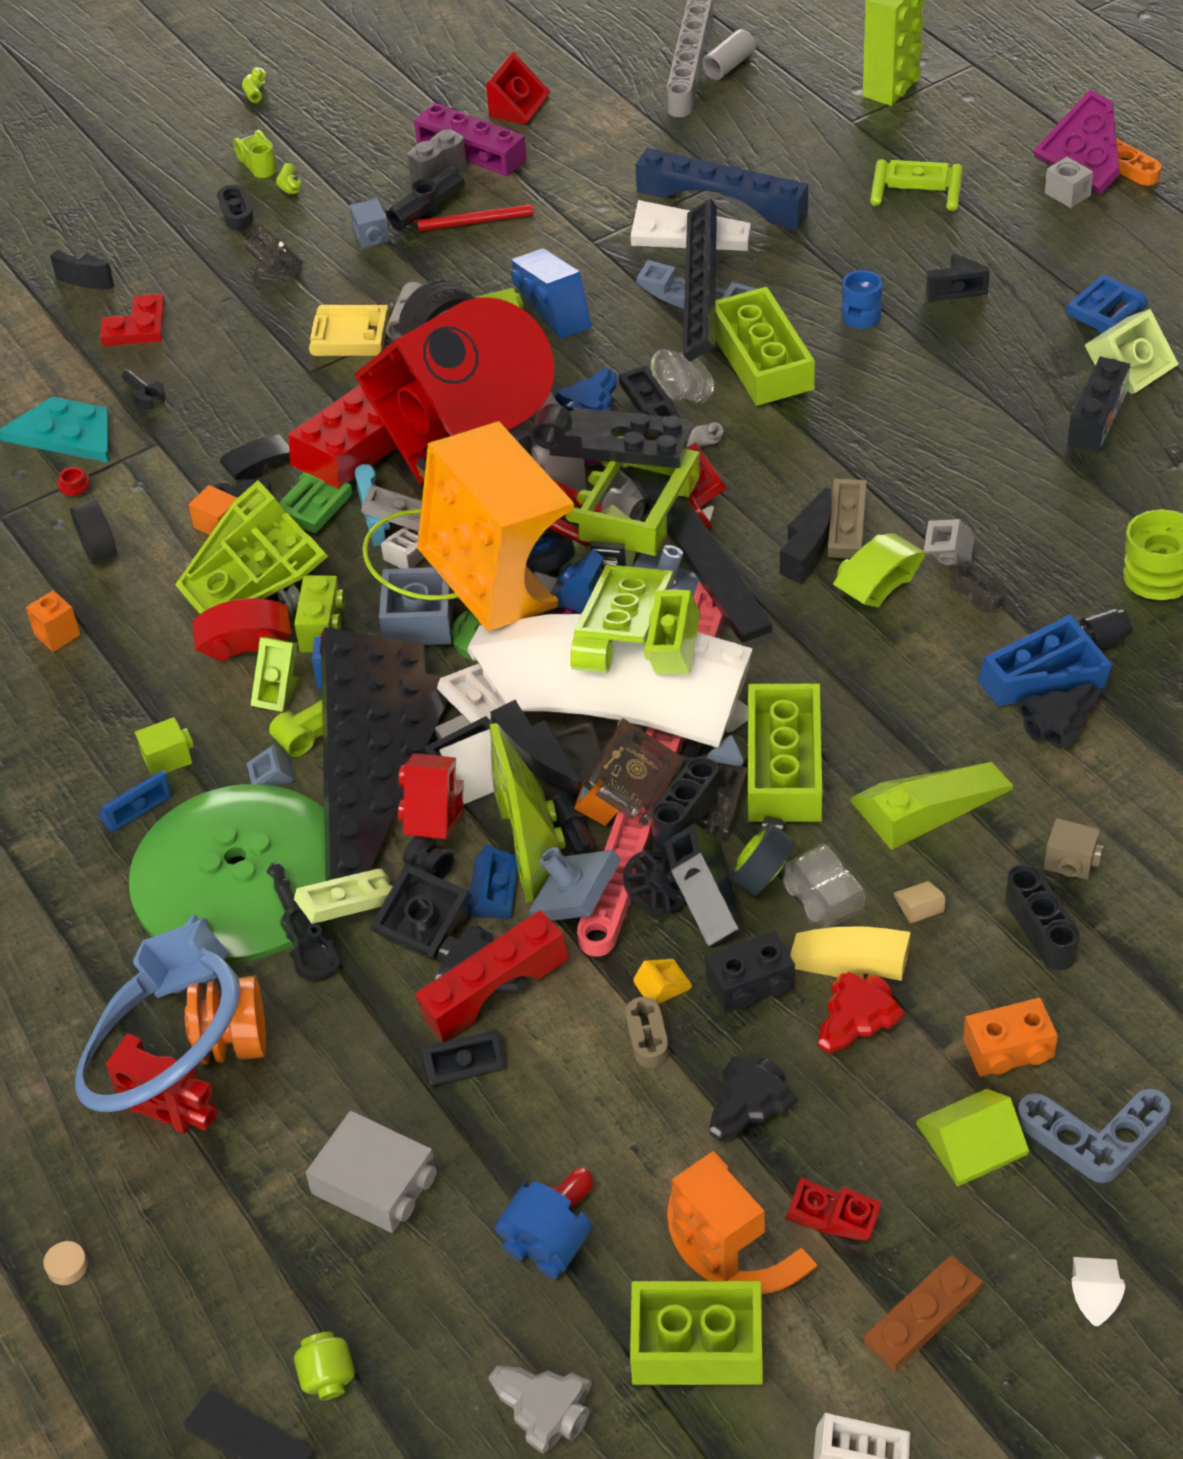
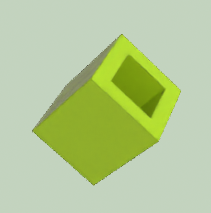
[135,717,194,777]

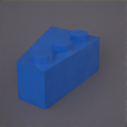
[978,614,1112,706]

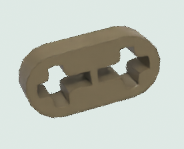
[625,997,668,1068]

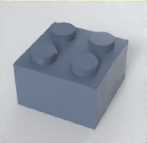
[379,567,454,645]

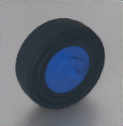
[526,531,575,575]

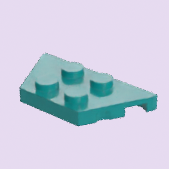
[0,397,110,463]

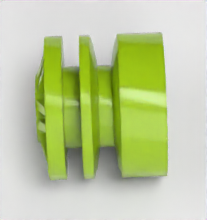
[1123,509,1183,600]

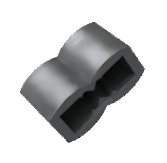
[407,129,467,183]

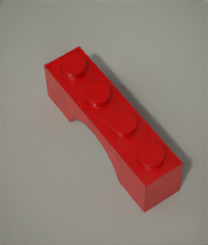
[415,910,569,1042]

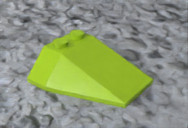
[175,480,328,614]
[490,723,565,903]

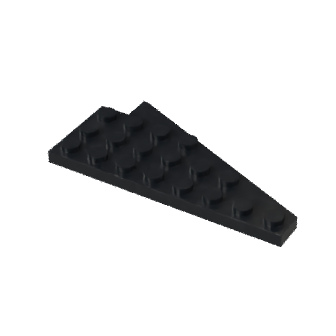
[321,627,448,881]

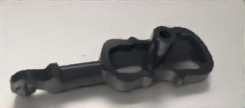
[267,862,340,981]

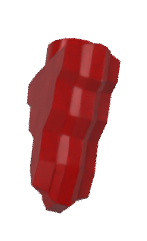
[818,972,904,1054]

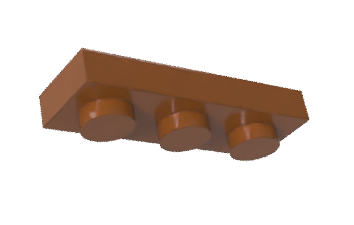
[864,1255,983,1372]

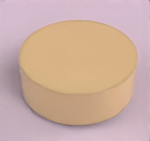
[44,1241,88,1285]

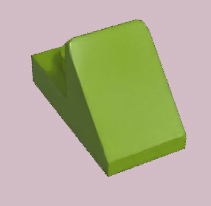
[250,637,301,712]

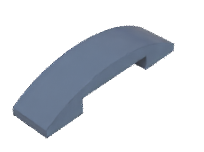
[636,260,756,309]

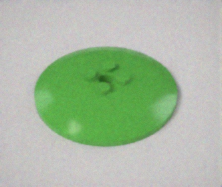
[129,784,326,963]

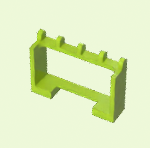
[566,436,700,556]

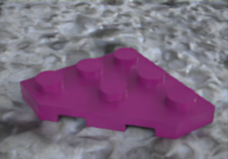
[1033,89,1120,195]

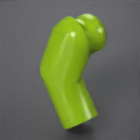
[276,163,302,195]

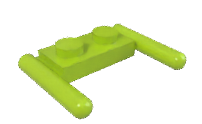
[870,159,963,211]

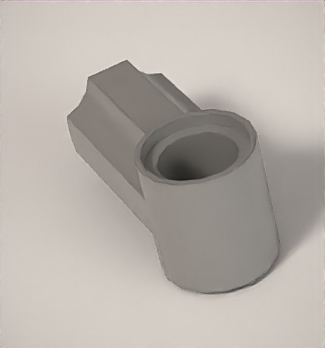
[601,478,647,521]

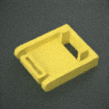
[309,305,389,356]

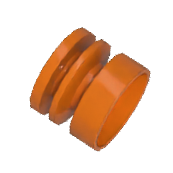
[185,975,266,1065]

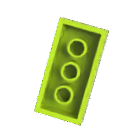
[863,0,925,106]
[715,287,815,406]
[748,684,822,822]

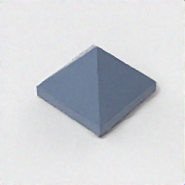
[708,734,748,766]

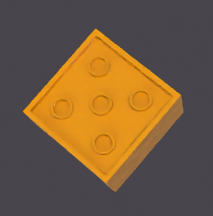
[417,421,574,632]

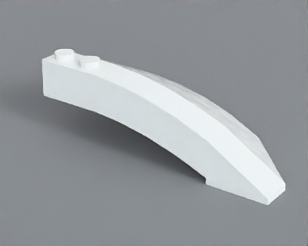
[468,614,753,748]

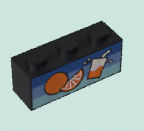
[1067,356,1131,453]

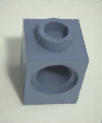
[349,198,390,248]

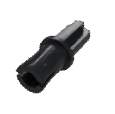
[551,792,595,855]

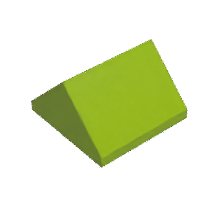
[916,1089,1029,1187]

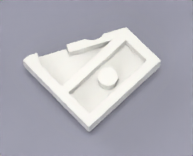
[437,664,505,723]

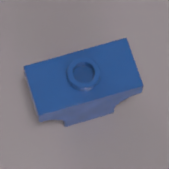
[550,549,604,614]

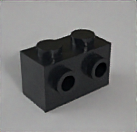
[705,931,795,1013]

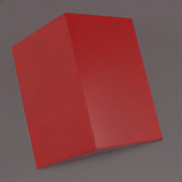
[486,51,551,125]

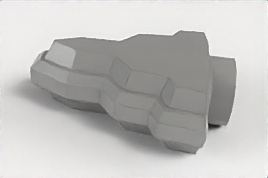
[489,1365,592,1454]

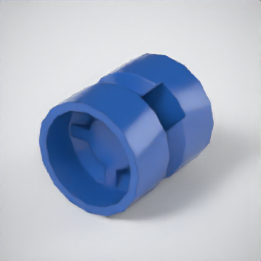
[841,270,882,329]

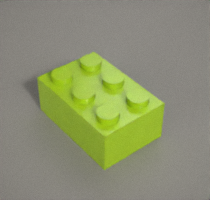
[630,1281,763,1385]

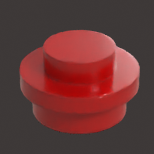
[57,467,90,496]

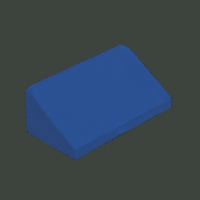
[99,770,172,832]
[469,844,518,919]

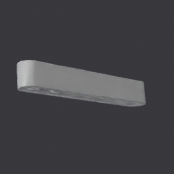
[667,0,713,117]

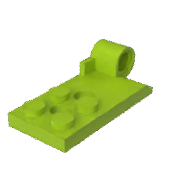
[570,564,673,673]

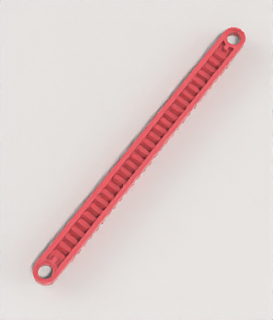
[577,581,725,956]

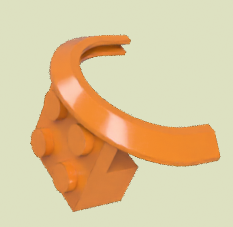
[667,1151,818,1294]

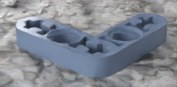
[1017,1089,1171,1183]

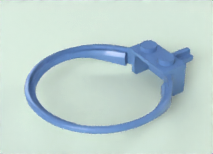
[75,915,240,1112]

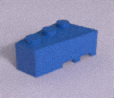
[511,248,592,340]

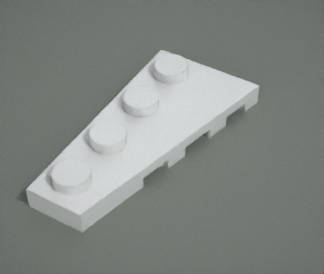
[631,200,751,251]

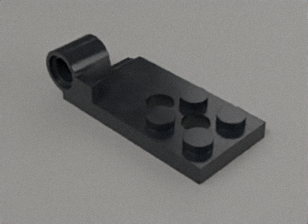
[532,404,691,468]

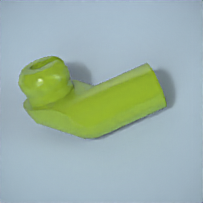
[242,67,266,103]

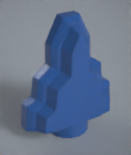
[554,368,617,412]

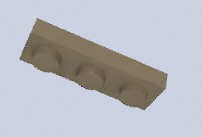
[828,479,866,558]

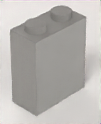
[306,1110,437,1233]

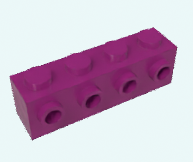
[414,103,527,176]

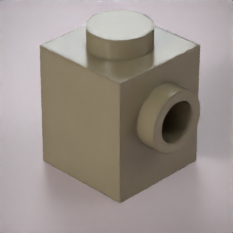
[1044,818,1104,880]

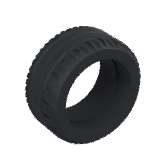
[399,278,474,336]

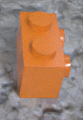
[963,998,1058,1077]

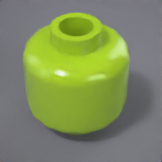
[294,1332,355,1401]

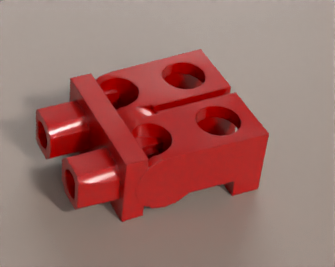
[106,1033,218,1134]

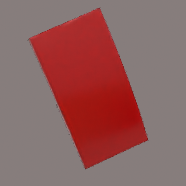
[785,1177,882,1241]

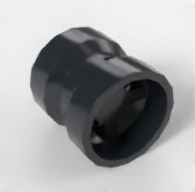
[403,836,455,879]

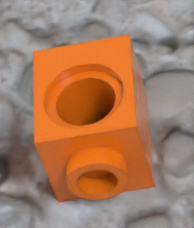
[25,590,81,652]

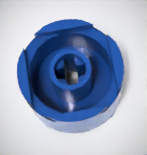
[494,1181,593,1279]

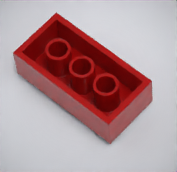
[288,385,397,489]

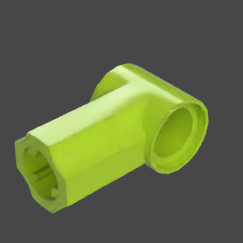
[269,700,323,757]

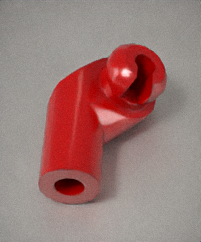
[548,1167,593,1208]

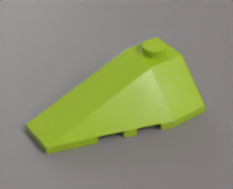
[851,762,1013,850]

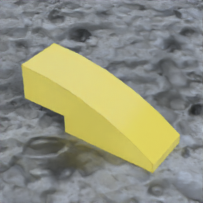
[790,927,910,981]

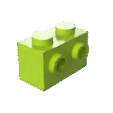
[294,575,345,652]
[644,590,700,674]

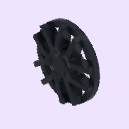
[623,848,686,915]

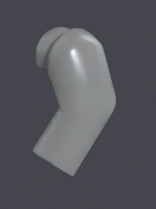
[686,422,724,448]

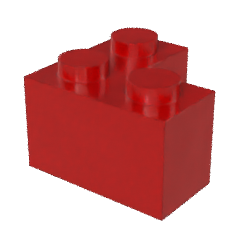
[398,753,464,839]

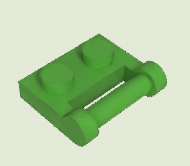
[278,472,352,534]

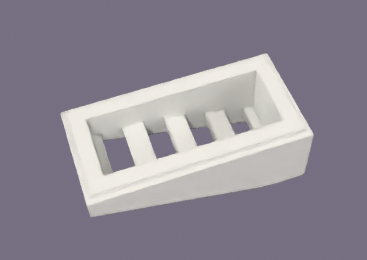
[381,527,424,568]
[814,1413,910,1459]

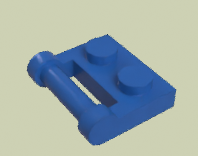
[1066,274,1148,334]

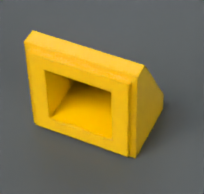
[633,959,692,1005]

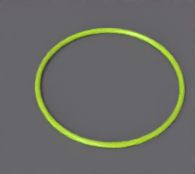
[362,509,458,600]

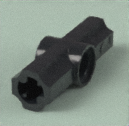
[386,166,465,231]

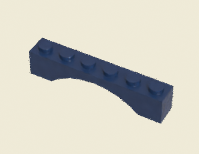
[635,148,808,229]

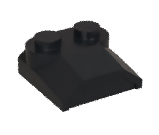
[370,863,472,959]

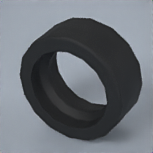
[70,498,117,565]

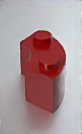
[192,598,291,662]

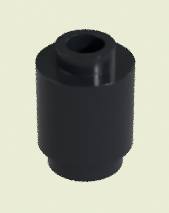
[1079,608,1132,649]

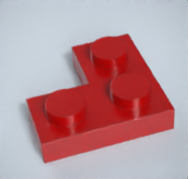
[100,294,165,346]

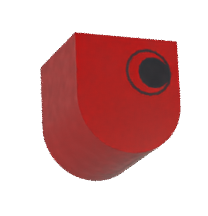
[353,297,554,485]

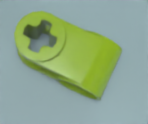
[233,129,277,178]

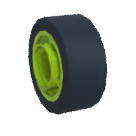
[729,823,795,896]

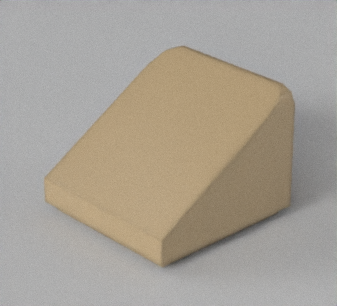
[894,881,945,924]

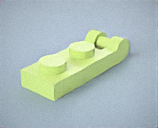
[294,869,393,924]

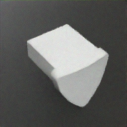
[1071,1257,1125,1326]

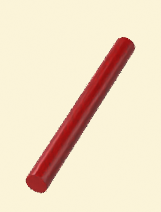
[417,204,533,232]

